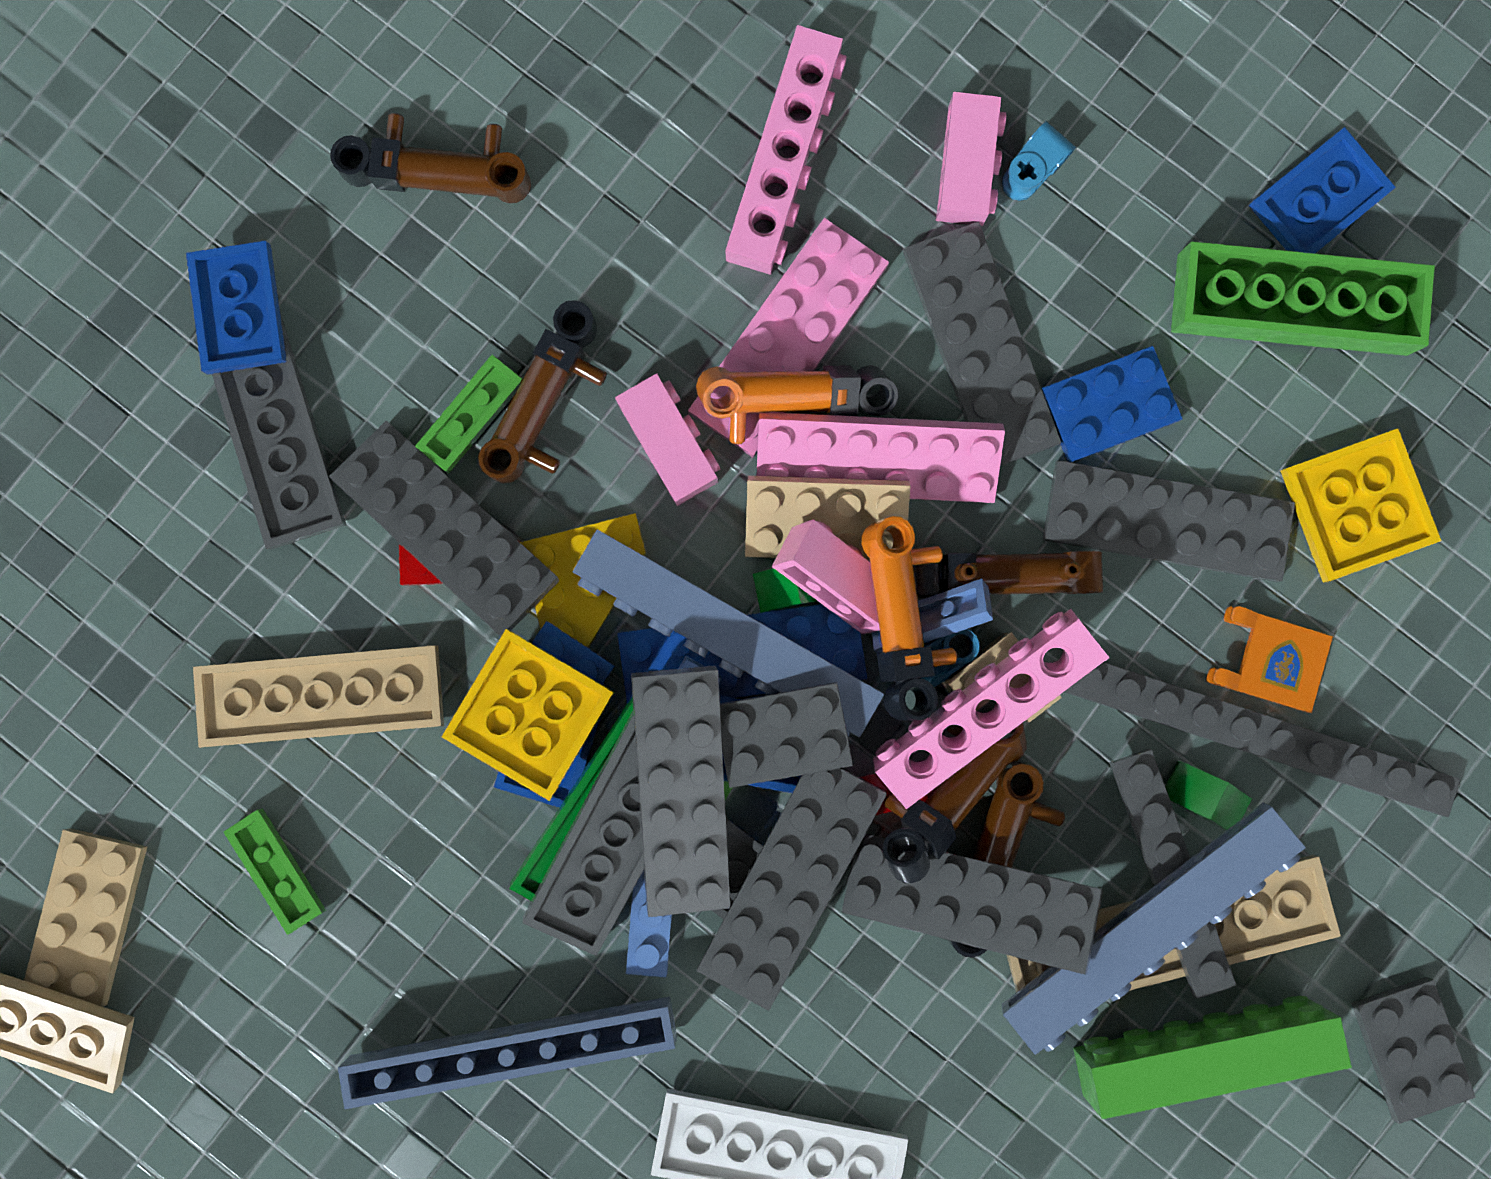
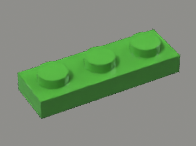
[415,355,523,474]
[223,808,327,935]

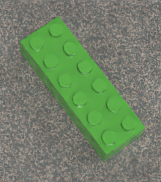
[1171,241,1435,356]
[1073,996,1352,1119]

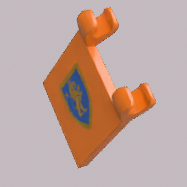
[1206,606,1333,713]

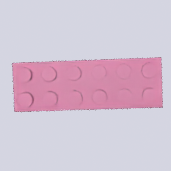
[688,218,889,458]
[756,412,1005,503]

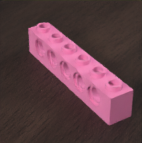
[725,25,847,275]
[873,609,1109,809]

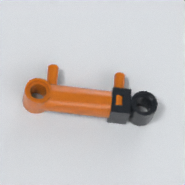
[696,365,898,444]
[861,516,957,721]

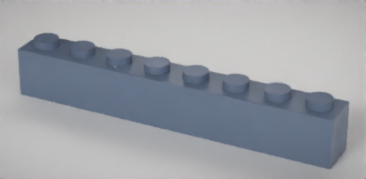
[572,530,884,737]
[1002,802,1306,1055]
[338,996,677,1109]

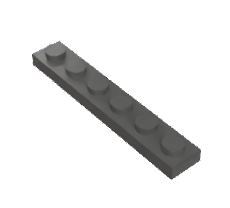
[1109,749,1236,999]

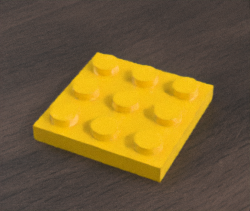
[1280,428,1441,583]
[441,629,615,801]

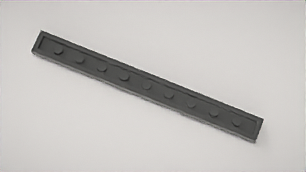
[1064,662,1460,818]

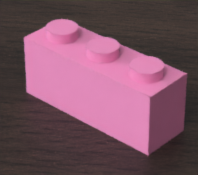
[936,92,1006,226]
[615,373,721,506]
[772,519,880,634]

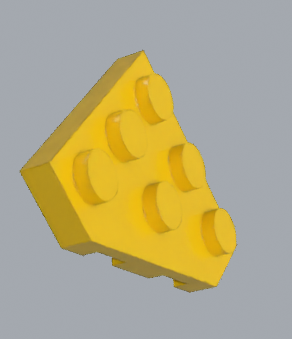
[520,513,646,648]

